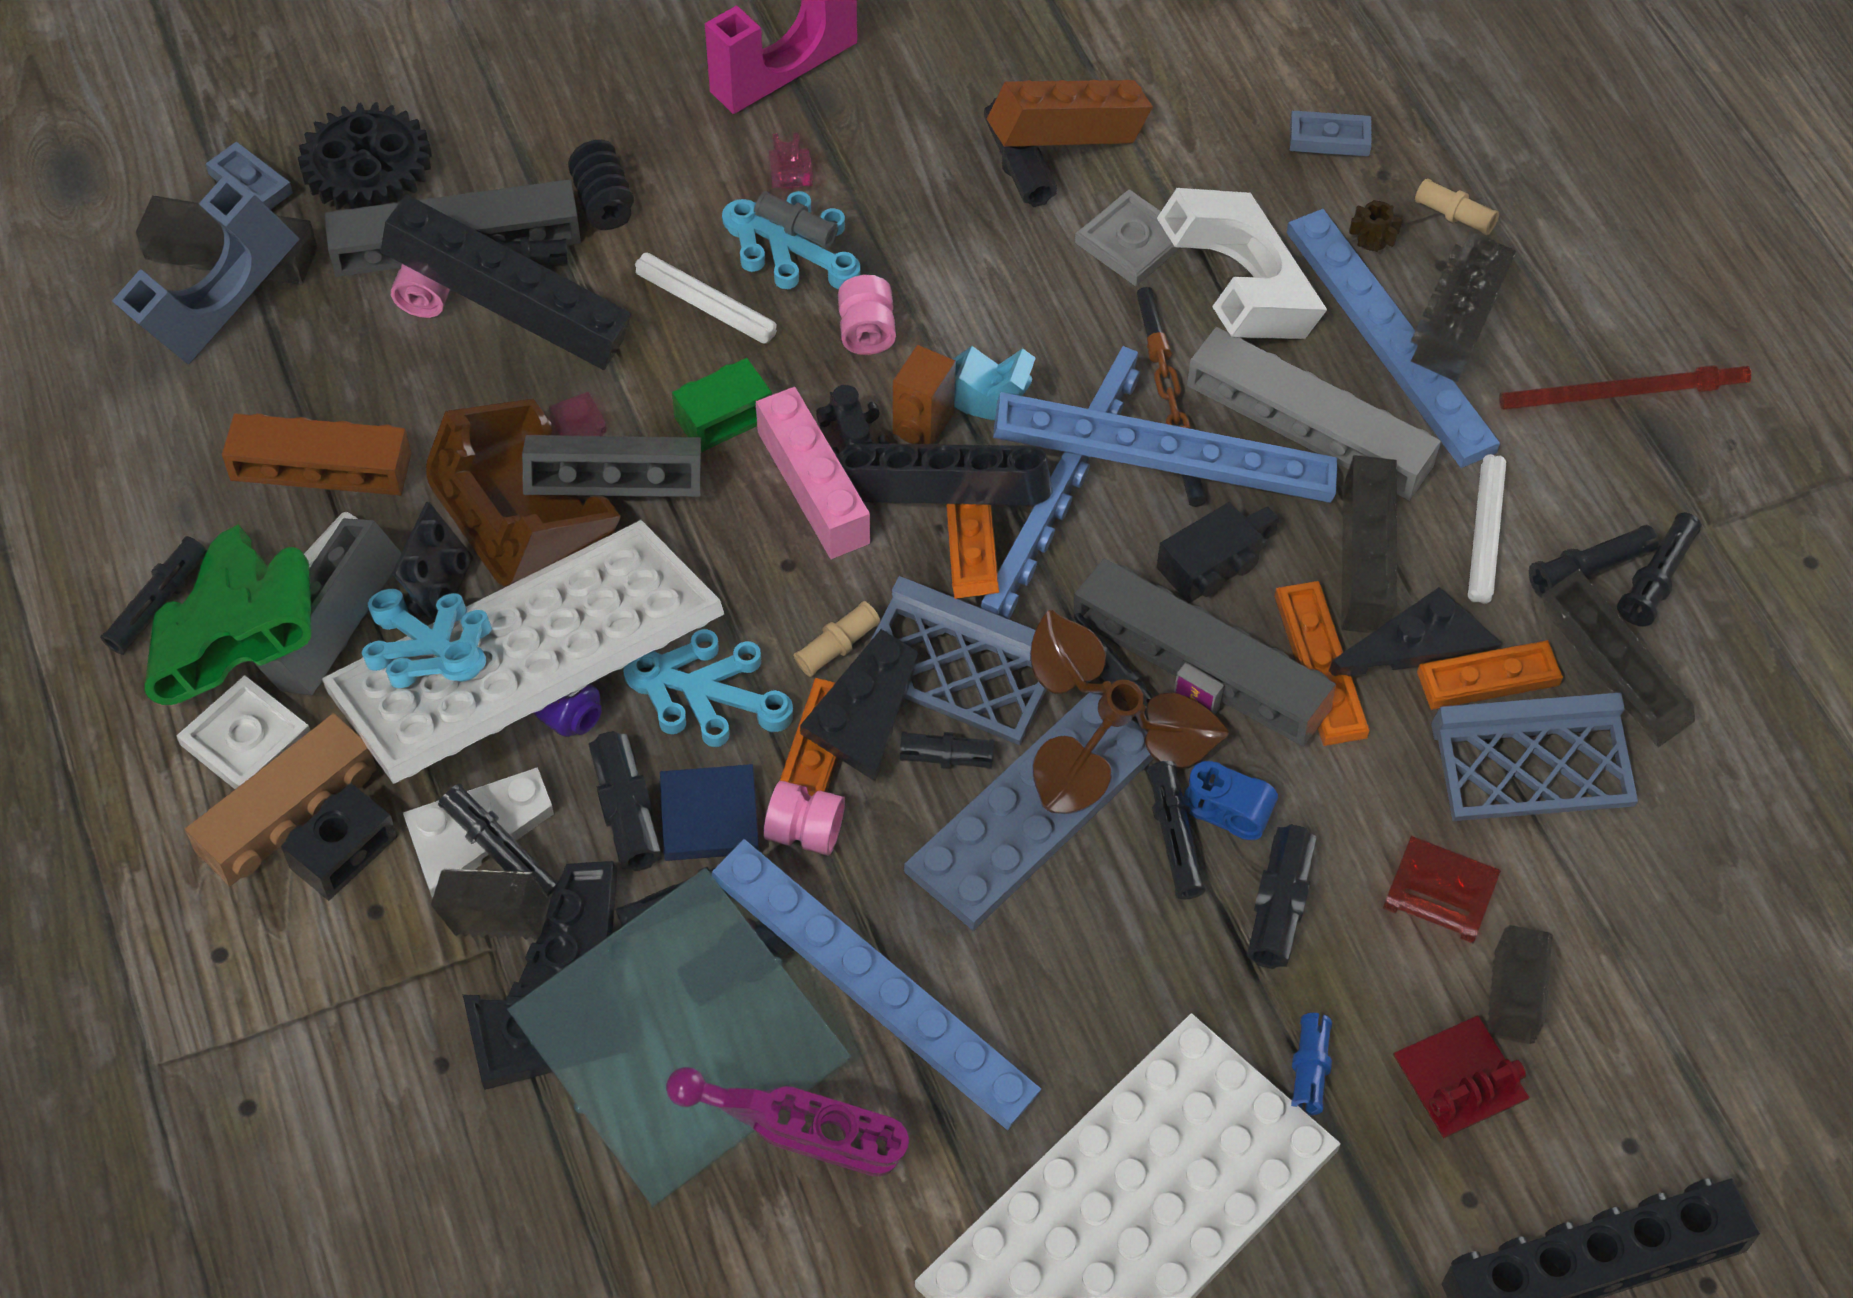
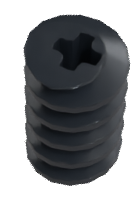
[568,139,634,230]

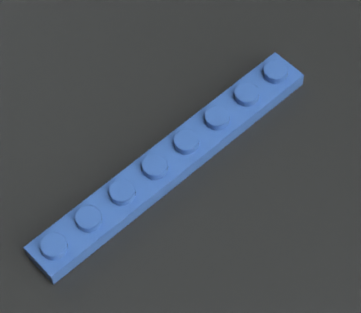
[1286,209,1500,468]
[981,346,1140,619]
[993,392,1337,503]
[711,839,1041,1131]

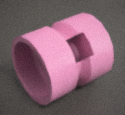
[391,264,450,318]
[838,275,896,355]
[764,781,845,856]

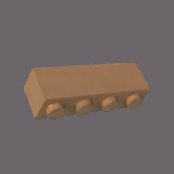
[185,713,377,887]

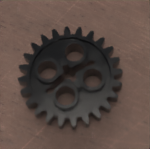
[298,102,432,210]

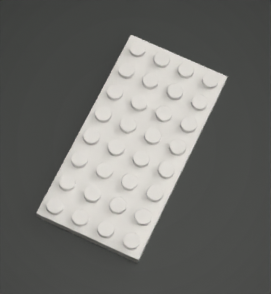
[322,520,724,784]
[915,1013,1341,1298]

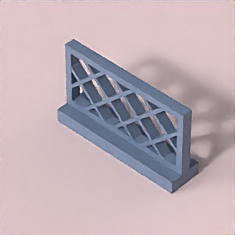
[871,576,1047,745]
[1431,692,1638,821]

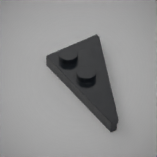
[1329,587,1501,676]

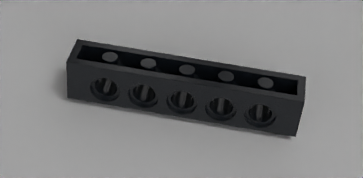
[1442,1178,1760,1298]

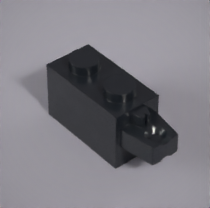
[1156,501,1279,604]

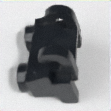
[816,385,890,458]

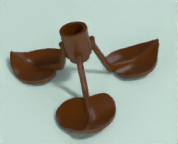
[1030,610,1229,814]

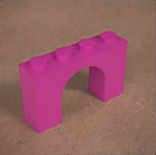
[705,0,857,114]

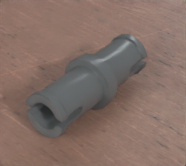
[754,191,838,248]

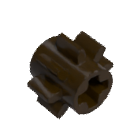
[1349,200,1402,252]

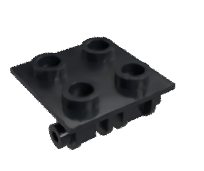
[392,502,473,623]

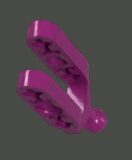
[666,1067,909,1177]

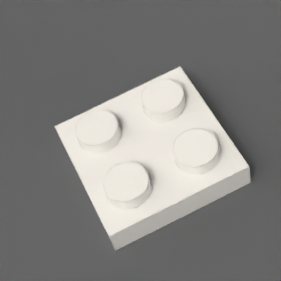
[176,675,311,789]

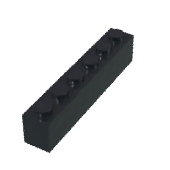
[380,194,631,370]

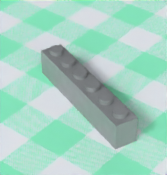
[1187,327,1441,501]

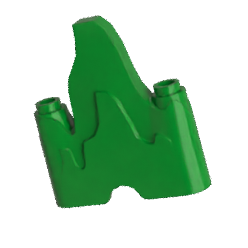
[144,524,311,705]

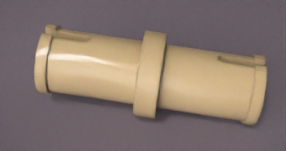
[1415,178,1499,235]
[793,601,881,677]

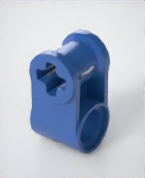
[1184,761,1278,840]

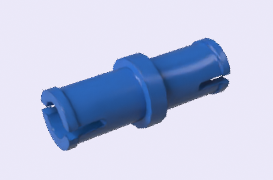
[1291,1013,1332,1115]

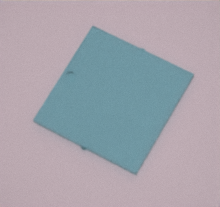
[508,868,851,1207]

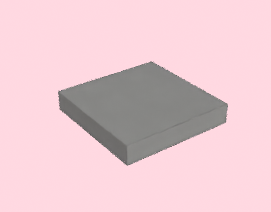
[1075,189,1180,286]

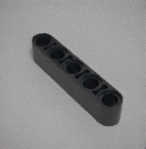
[838,443,1052,505]

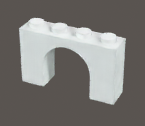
[1157,188,1327,339]

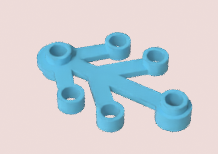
[722,191,860,289]
[362,589,492,688]
[623,629,793,747]

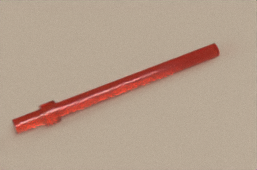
[1499,365,1751,410]

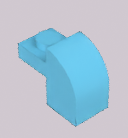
[953,346,1036,420]

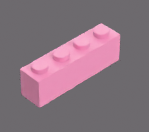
[756,387,870,559]

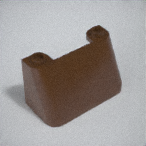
[426,399,621,586]

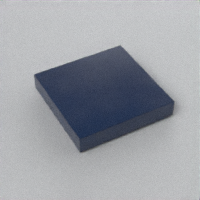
[660,764,759,861]

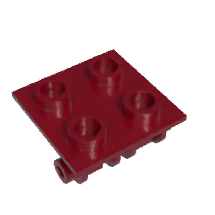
[1393,1015,1530,1139]

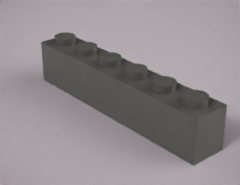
[325,179,581,277]
[1074,558,1336,747]

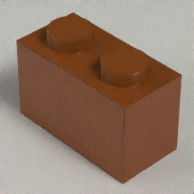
[893,345,956,444]

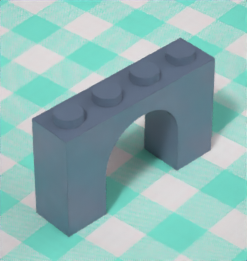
[112,172,300,365]

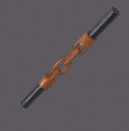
[1137,287,1206,507]

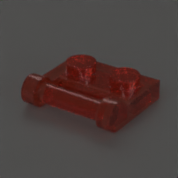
[1383,836,1501,944]

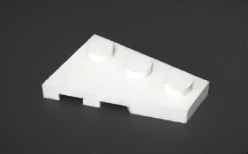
[403,767,554,899]

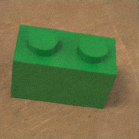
[672,358,772,452]

